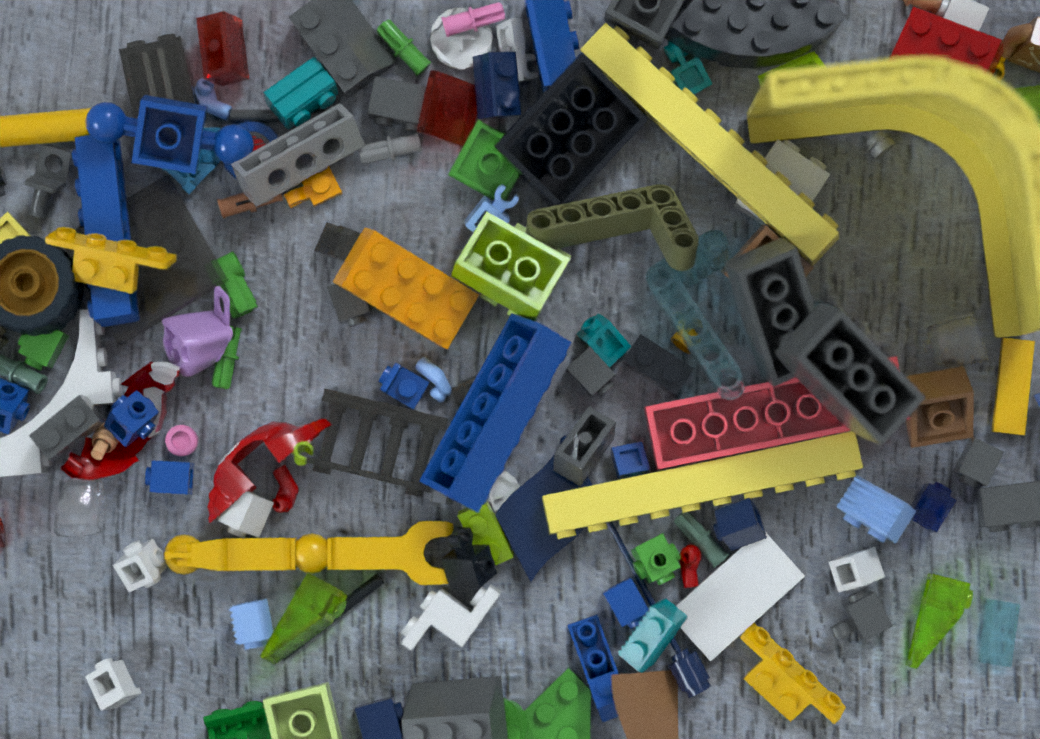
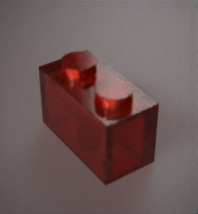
[196,11,249,86]

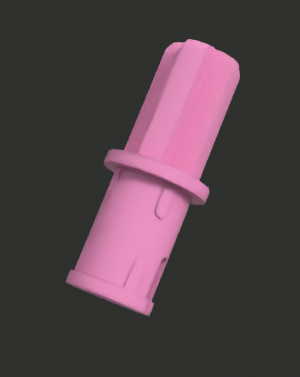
[441,2,505,37]

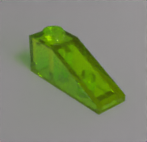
[260,572,348,665]
[905,573,973,669]

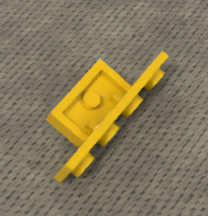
[45,227,177,293]
[740,623,846,724]

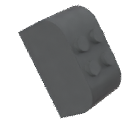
[775,303,926,446]

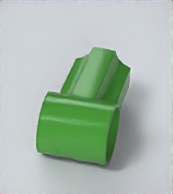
[205,251,258,319]

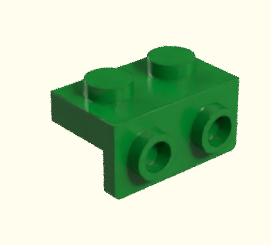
[203,701,272,739]

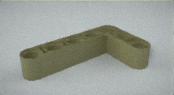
[526,184,699,271]

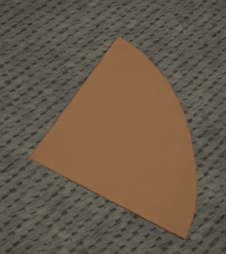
[611,670,679,739]

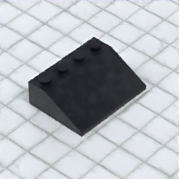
[494,53,648,206]

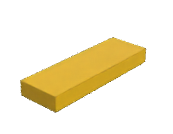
[991,337,1035,436]

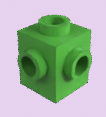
[631,533,681,585]

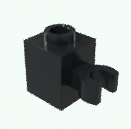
[441,527,497,589]

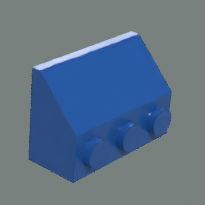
[525,0,579,93]

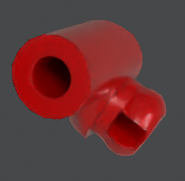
[272,465,299,513]
[679,544,702,588]

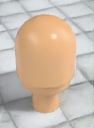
[91,423,119,460]

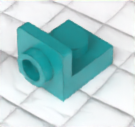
[577,313,632,368]

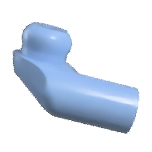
[194,78,232,121]
[415,357,452,403]

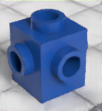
[0,378,30,435]
[103,390,159,448]

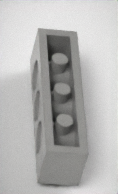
[231,103,365,207]

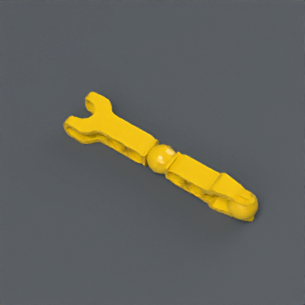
[163,521,454,585]

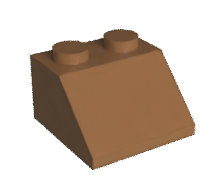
[905,366,974,448]

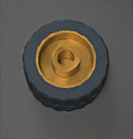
[0,235,84,336]

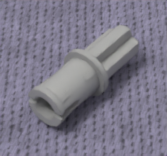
[358,132,422,164]

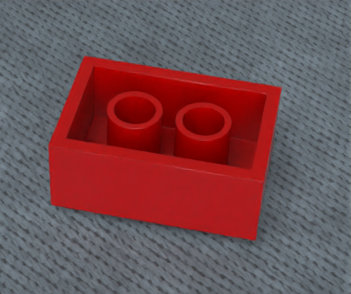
[889,7,1004,76]

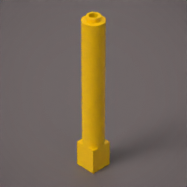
[0,108,91,148]

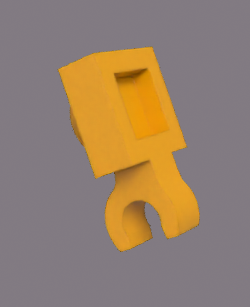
[284,166,342,209]

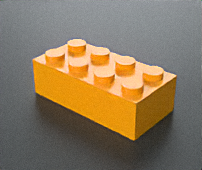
[332,227,479,349]

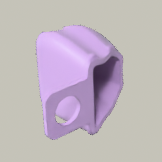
[162,286,233,377]

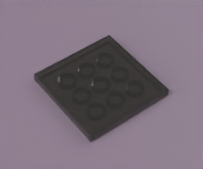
[65,175,229,346]

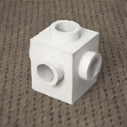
[113,539,168,592]

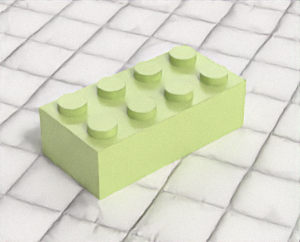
[263,682,342,739]

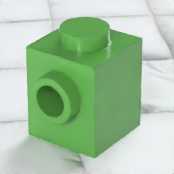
[18,330,69,371]

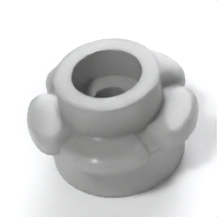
[866,131,896,159]

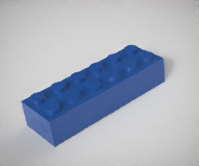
[419,313,572,513]

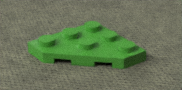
[524,667,591,739]

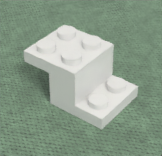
[401,585,501,651]

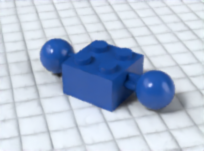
[86,95,254,174]

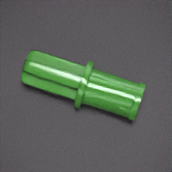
[376,19,431,76]
[212,326,242,389]

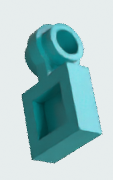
[663,41,713,95]

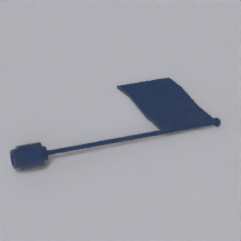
[495,436,711,698]

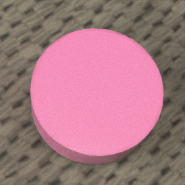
[165,425,198,457]

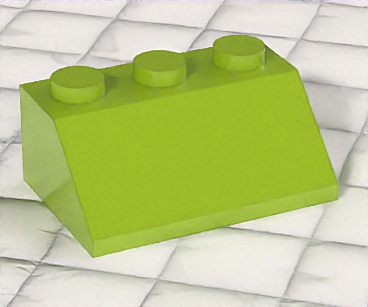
[451,211,570,321]

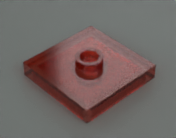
[416,70,477,148]

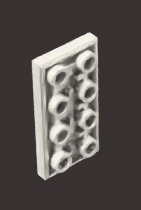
[676,532,805,662]

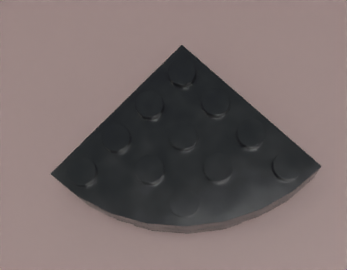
[665,0,847,69]

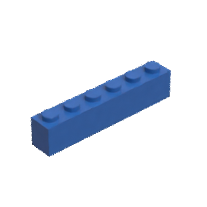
[72,135,140,327]

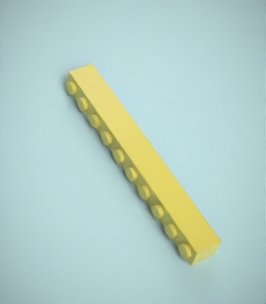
[580,23,839,266]
[542,431,863,539]

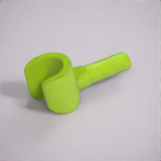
[291,441,313,466]

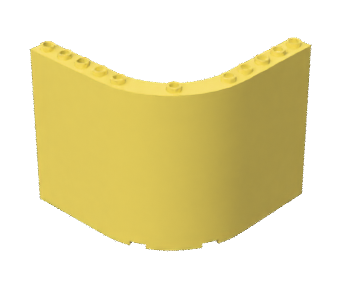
[746,56,1040,338]

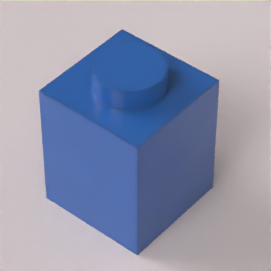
[145,460,194,494]
[603,577,649,629]

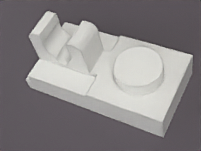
[496,18,538,83]

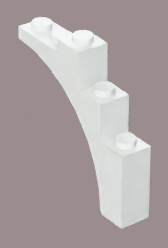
[0,309,122,478]

